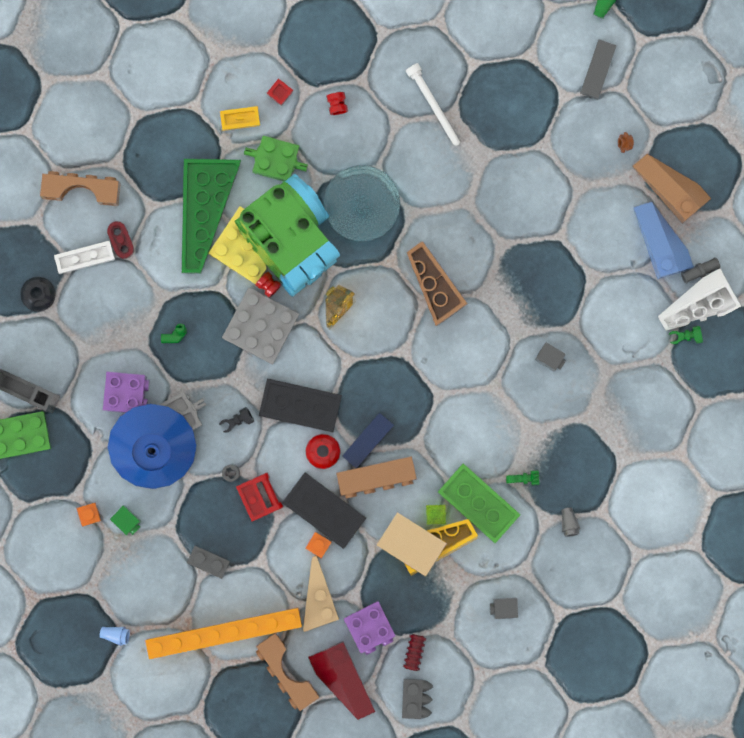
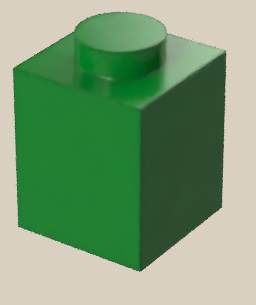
[110,505,142,535]

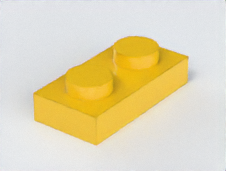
[220,106,260,131]

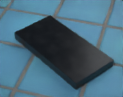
[259,378,342,433]
[282,472,366,549]

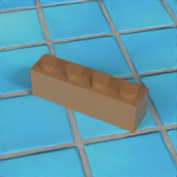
[336,456,417,499]

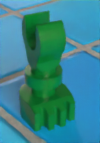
[669,326,703,345]
[506,470,539,486]

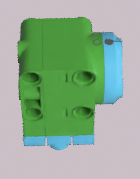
[235,174,340,297]

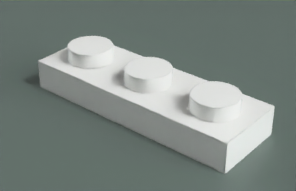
[54,241,115,274]

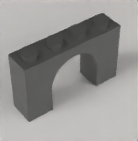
[0,369,61,414]

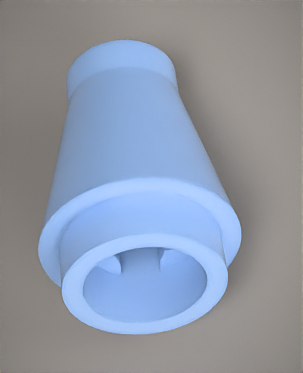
[100,627,130,646]

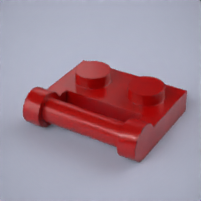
[236,472,283,522]

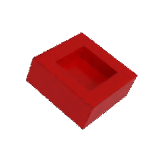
[267,78,293,106]

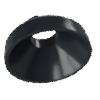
[21,277,56,312]

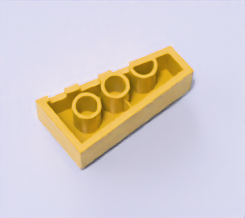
[404,519,478,576]

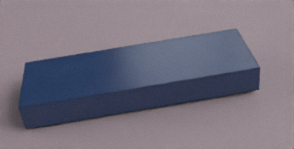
[342,413,394,468]

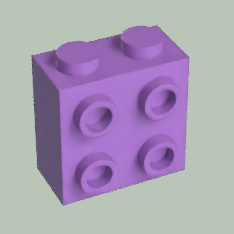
[103,372,150,413]
[344,601,395,655]

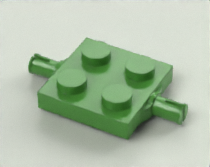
[244,136,308,181]

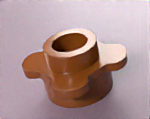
[618,132,634,153]

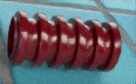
[403,634,427,671]

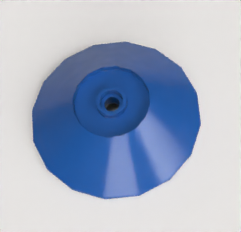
[108,404,197,489]

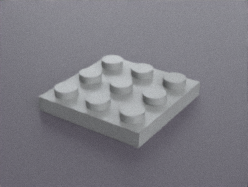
[222,287,299,365]

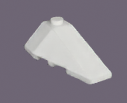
[658,269,741,331]

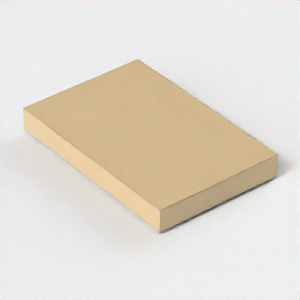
[377,512,447,577]

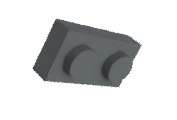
[187,545,230,579]

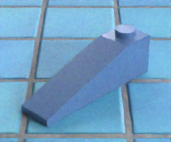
[634,202,694,280]

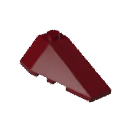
[308,641,375,720]

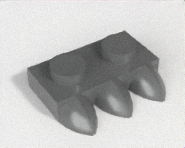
[402,679,433,719]

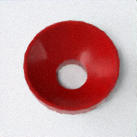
[306,434,340,469]

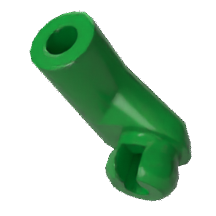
[161,323,187,343]

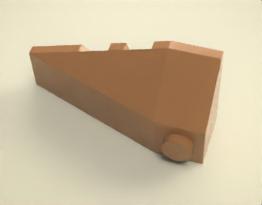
[632,154,711,223]

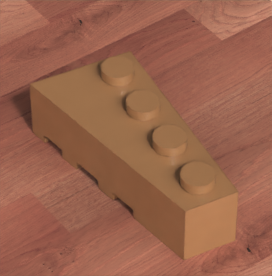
[407,241,468,326]

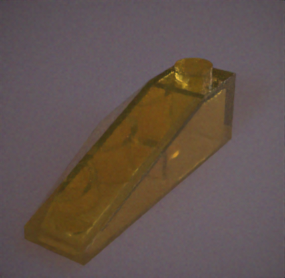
[325,285,355,330]

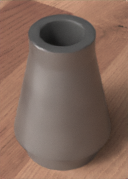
[561,507,581,537]

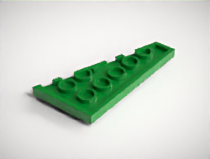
[182,159,241,274]

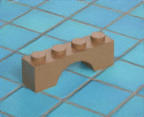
[40,171,121,206]
[256,633,320,711]

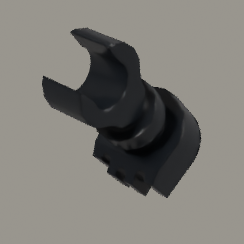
[219,407,254,433]

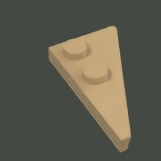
[303,556,339,632]

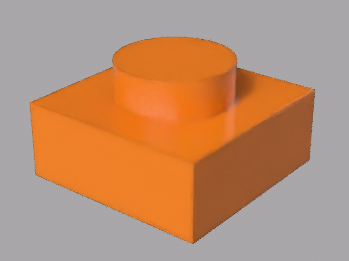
[77,503,101,527]
[305,532,332,558]

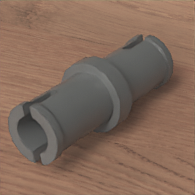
[681,257,721,284]

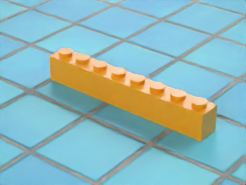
[145,607,302,659]

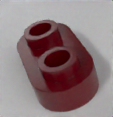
[107,221,134,259]

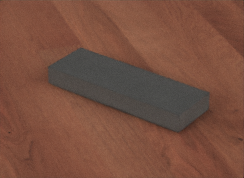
[580,39,617,100]

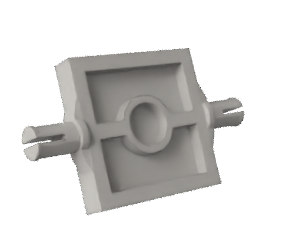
[160,391,206,430]

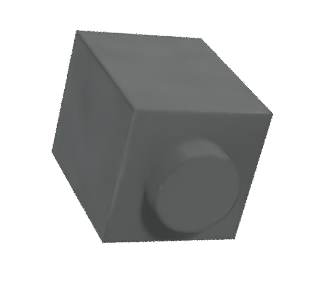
[535,342,566,372]
[490,598,518,619]

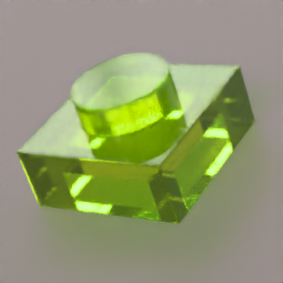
[426,505,446,525]

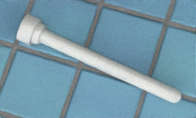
[405,63,460,146]

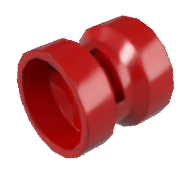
[326,92,348,115]
[255,272,282,298]

